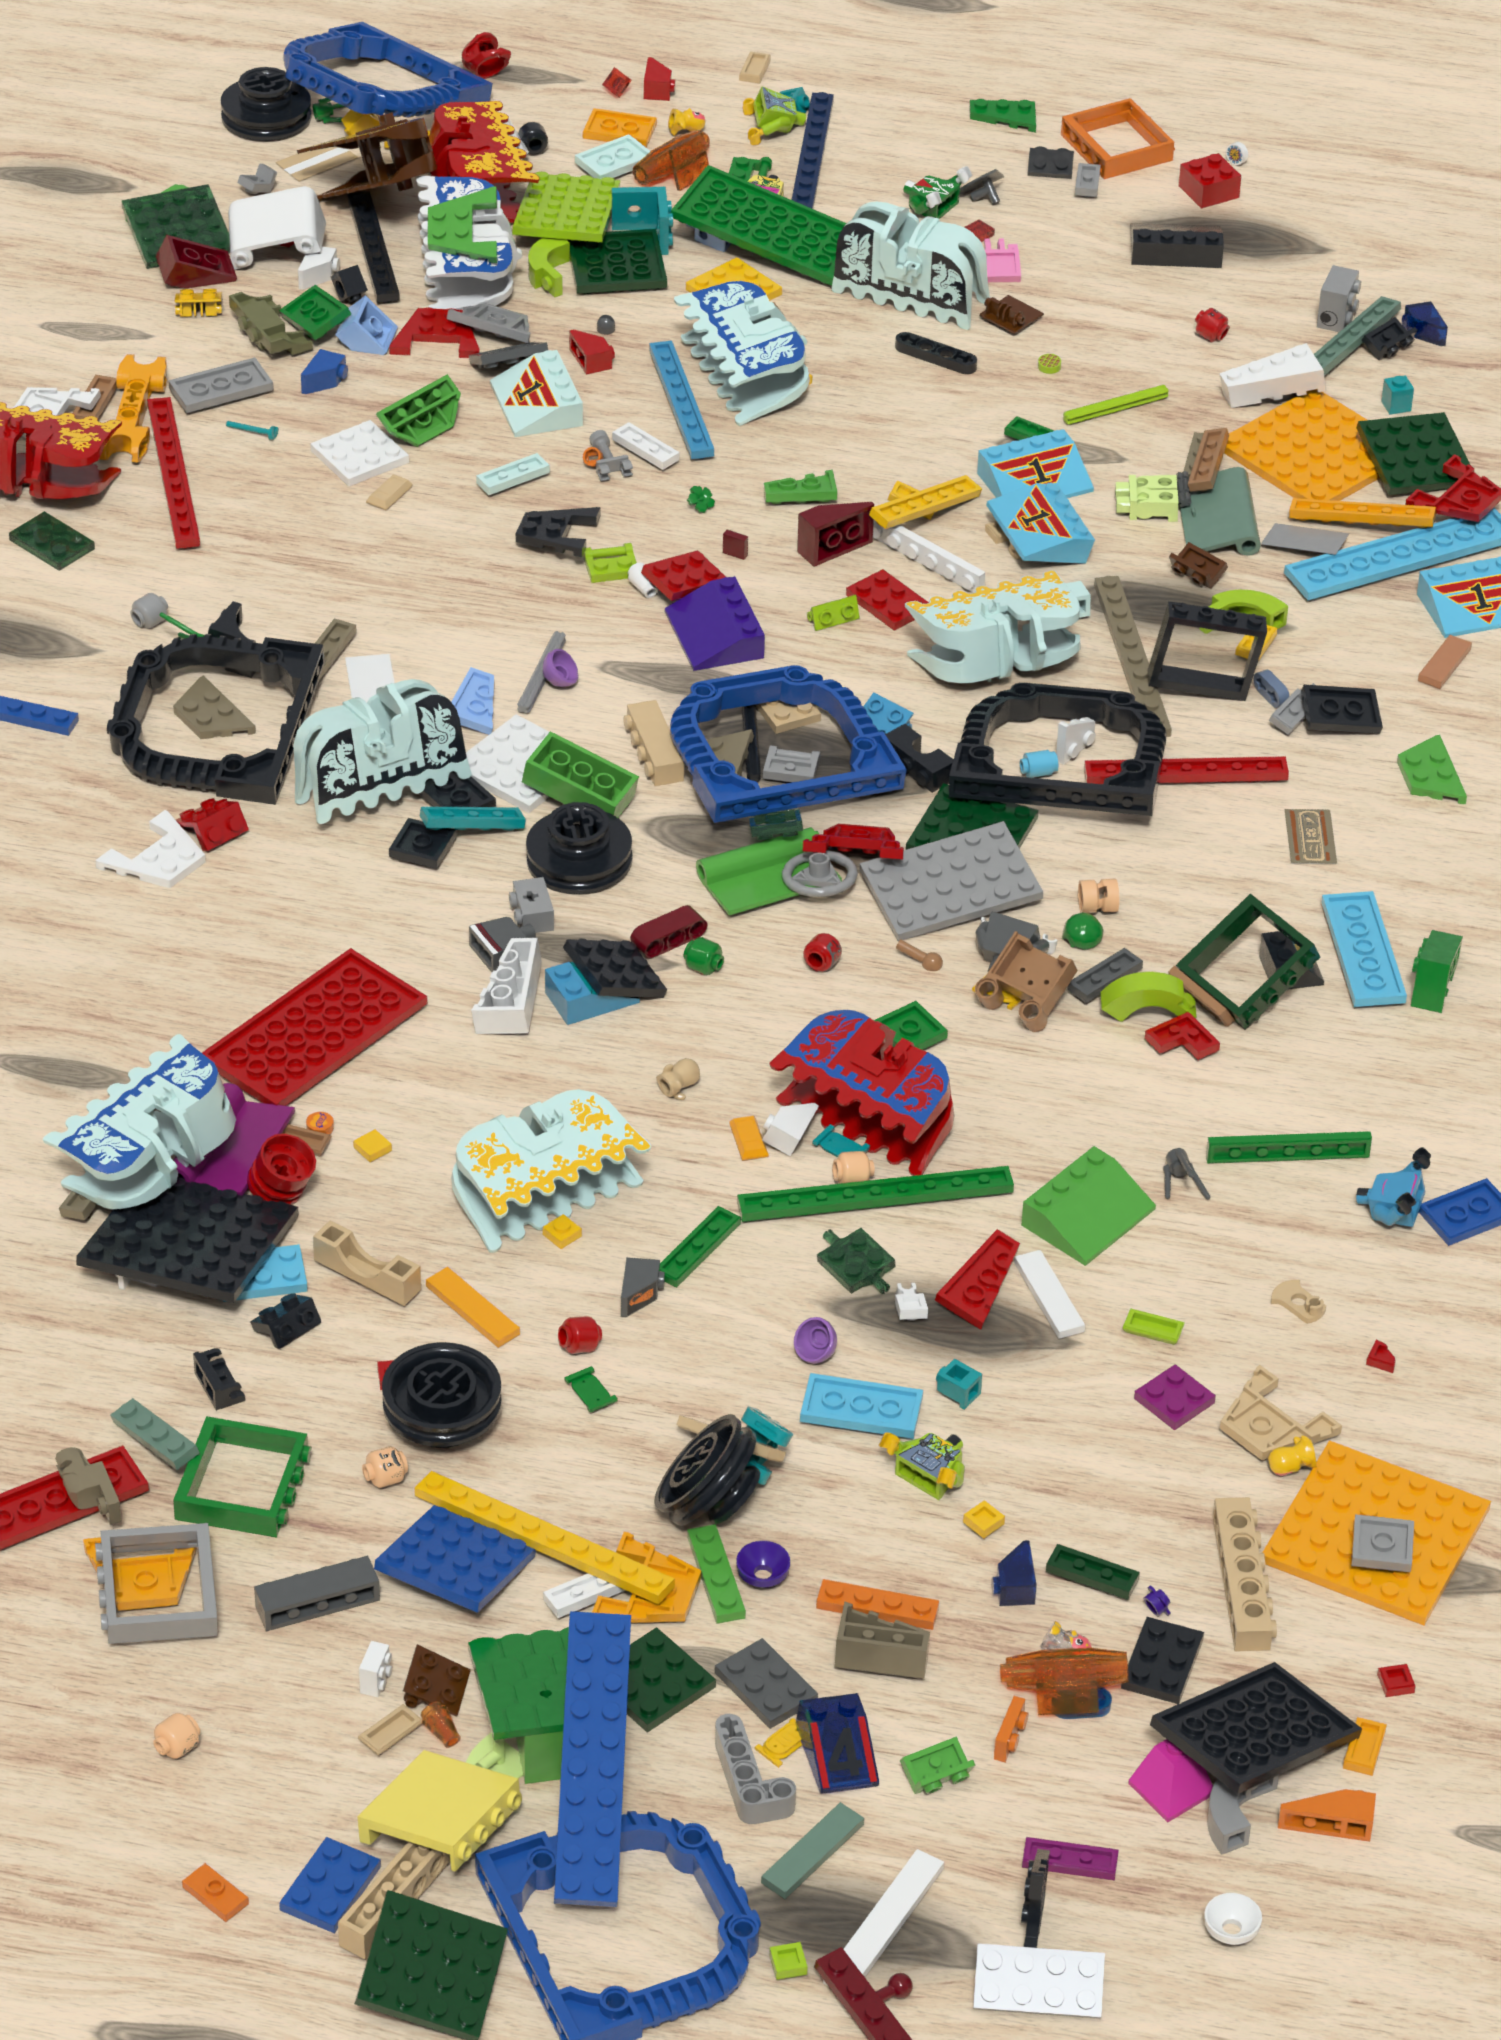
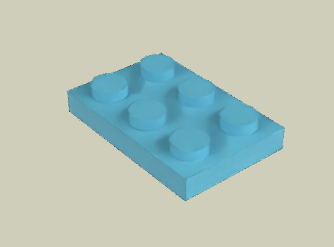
[223,1244,308,1302]

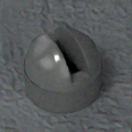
[597,315,615,335]

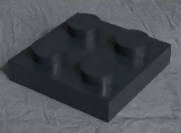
[389,818,456,869]

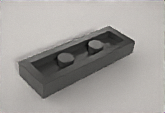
[1068,947,1143,1003]

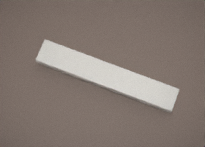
[823,1849,944,1987]

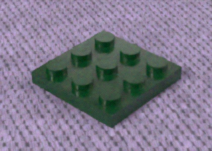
[627,1627,716,1733]

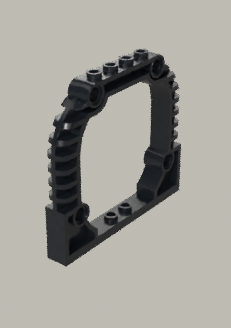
[107,634,325,805]
[949,682,1167,816]

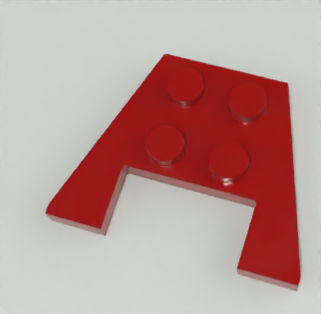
[389,307,480,358]
[1405,454,1501,522]
[803,823,904,860]

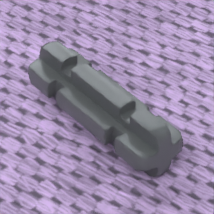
[1176,471,1191,507]

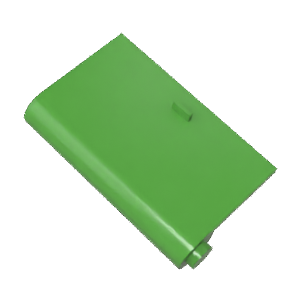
[696,827,842,915]

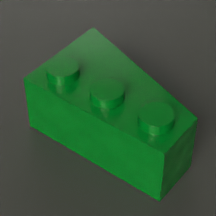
[1411,930,1463,1013]

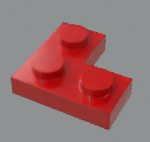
[1145,1012,1220,1060]

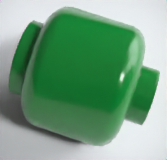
[683,937,724,976]

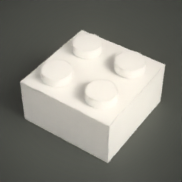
[359,1641,392,1697]

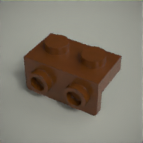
[1169,542,1228,589]

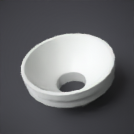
[1204,1893,1262,1945]

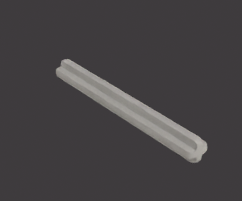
[517,631,566,714]

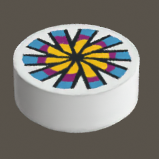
[1226,142,1248,165]

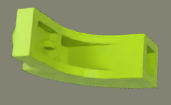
[528,237,570,297]
[1199,589,1288,634]
[1101,972,1197,1022]

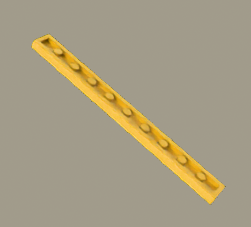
[414,1471,675,1605]

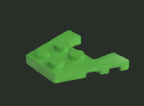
[428,186,497,263]

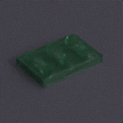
[9,511,95,571]
[749,808,803,840]

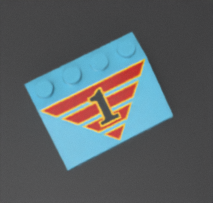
[977,429,1094,498]
[986,483,1095,564]
[1417,556,1501,638]

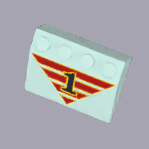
[490,350,583,437]

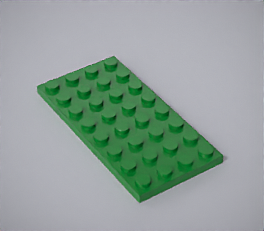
[671,165,847,286]

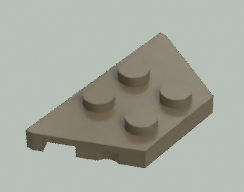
[173,675,256,739]

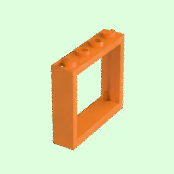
[1061,98,1175,179]

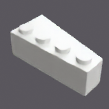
[1220,343,1326,408]

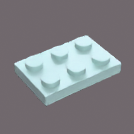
[575,134,655,179]

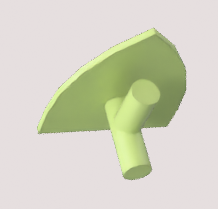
[466,1732,523,1778]

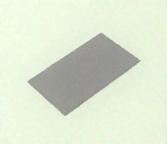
[1261,523,1350,555]

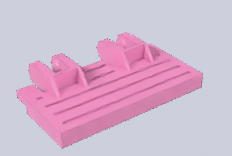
[984,238,1021,283]

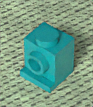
[936,1358,982,1410]

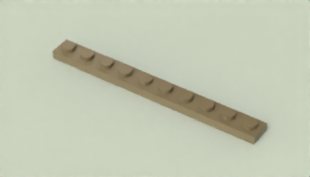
[1094,576,1172,737]

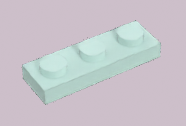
[476,453,550,495]

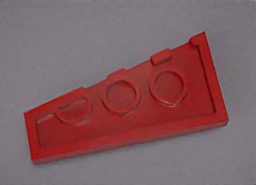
[935,1229,1020,1330]

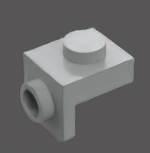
[237,163,277,195]

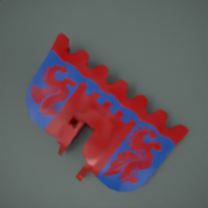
[769,1010,955,1176]

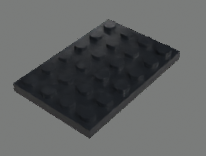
[1150,1662,1362,1794]

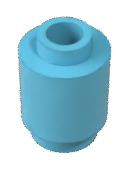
[1019,750,1059,778]

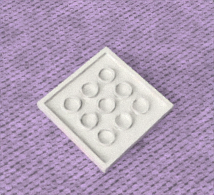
[466,714,550,813]

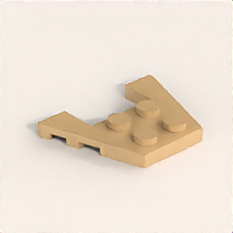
[1220,1365,1342,1460]

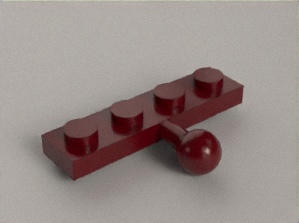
[814,1947,913,2040]

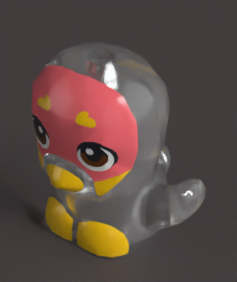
[1040,1621,1092,1664]

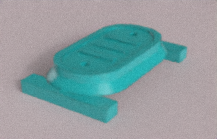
[812,1124,870,1157]

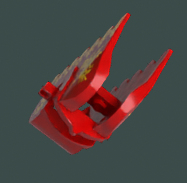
[429,101,540,223]
[0,402,122,499]

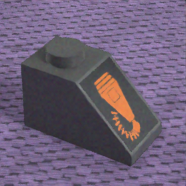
[621,1257,665,1317]

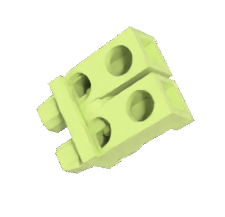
[1115,475,1178,522]

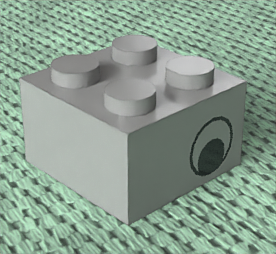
[1317,265,1362,332]

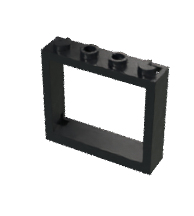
[1147,601,1267,701]

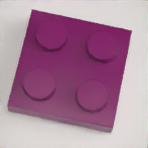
[1134,1364,1216,1431]

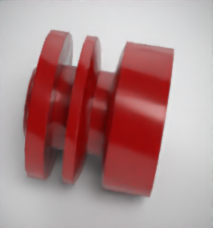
[247,1134,316,1205]

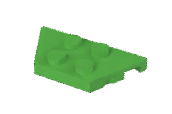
[1397,735,1467,804]

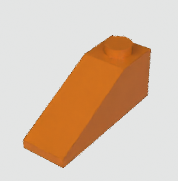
[1278,1789,1376,1842]

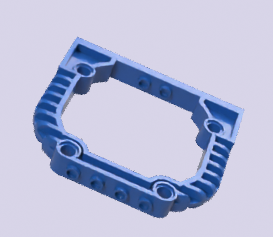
[283,22,493,118]
[670,665,906,823]
[475,1811,761,2040]

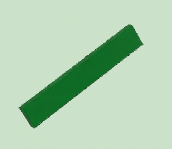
[1206,1131,1372,1163]

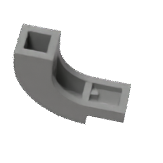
[1207,1775,1279,1855]

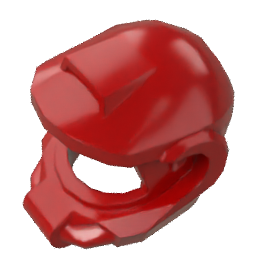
[462,32,511,79]

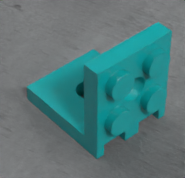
[611,187,673,255]

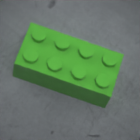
[522,731,639,818]

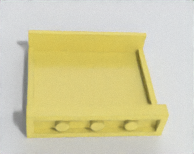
[357,1750,522,1872]

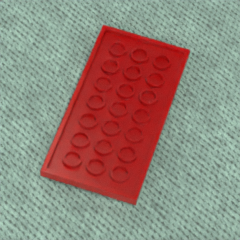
[202,948,428,1106]

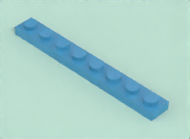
[649,340,714,459]

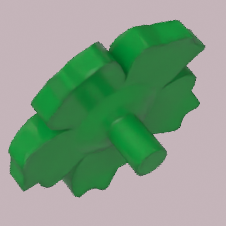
[687,486,715,513]

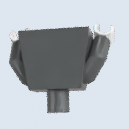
[975,911,1058,972]

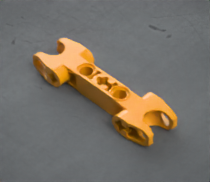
[99,354,167,462]

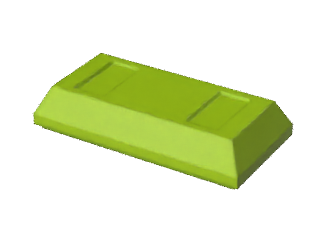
[1122,1308,1185,1345]

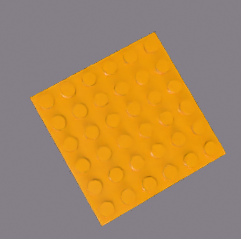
[1224,389,1380,501]
[1262,1440,1491,1626]

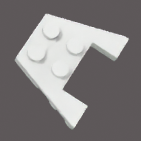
[14,387,101,439]
[96,810,206,888]

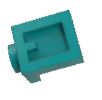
[779,87,810,113]

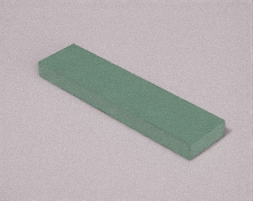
[761,1802,864,1899]

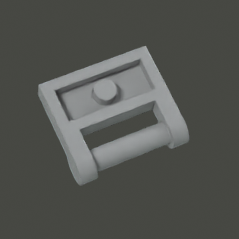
[763,745,820,782]

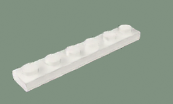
[873,520,985,593]

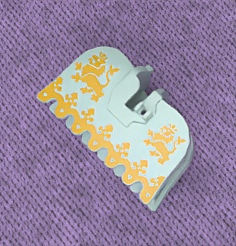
[905,570,1081,683]
[451,1089,651,1253]

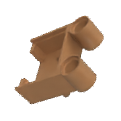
[975,931,1078,1032]

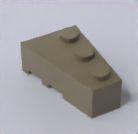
[835,1601,930,1679]

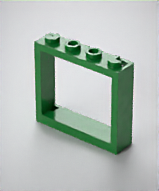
[173,1416,312,1538]

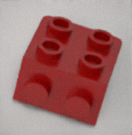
[176,798,249,851]

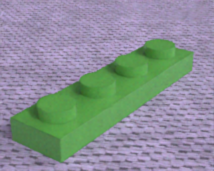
[687,1524,746,1624]

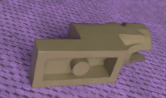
[55,1447,121,1525]

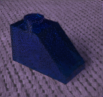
[1402,301,1448,347]
[992,1540,1037,1606]

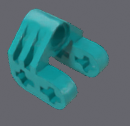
[741,1406,793,1485]

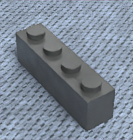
[254,1555,380,1632]

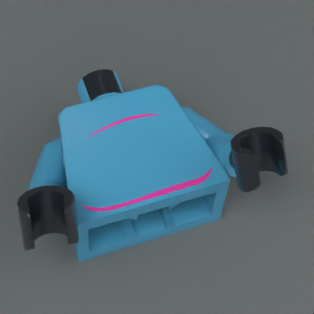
[1356,1147,1431,1227]

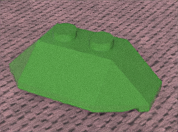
[376,374,461,447]

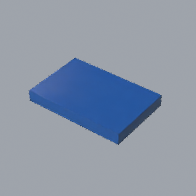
[1418,1178,1501,1246]

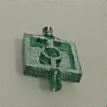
[817,1228,896,1294]

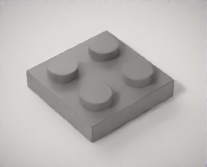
[1351,1514,1414,1572]

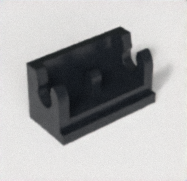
[193,1348,245,1411]

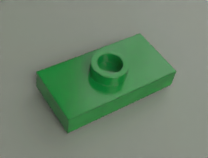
[1004,416,1054,440]

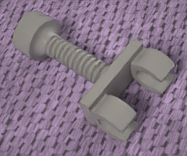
[589,430,633,481]

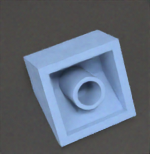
[336,295,398,355]

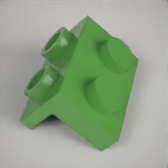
[900,1736,976,1794]

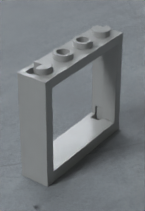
[95,1523,217,1644]

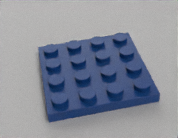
[374,1505,536,1613]

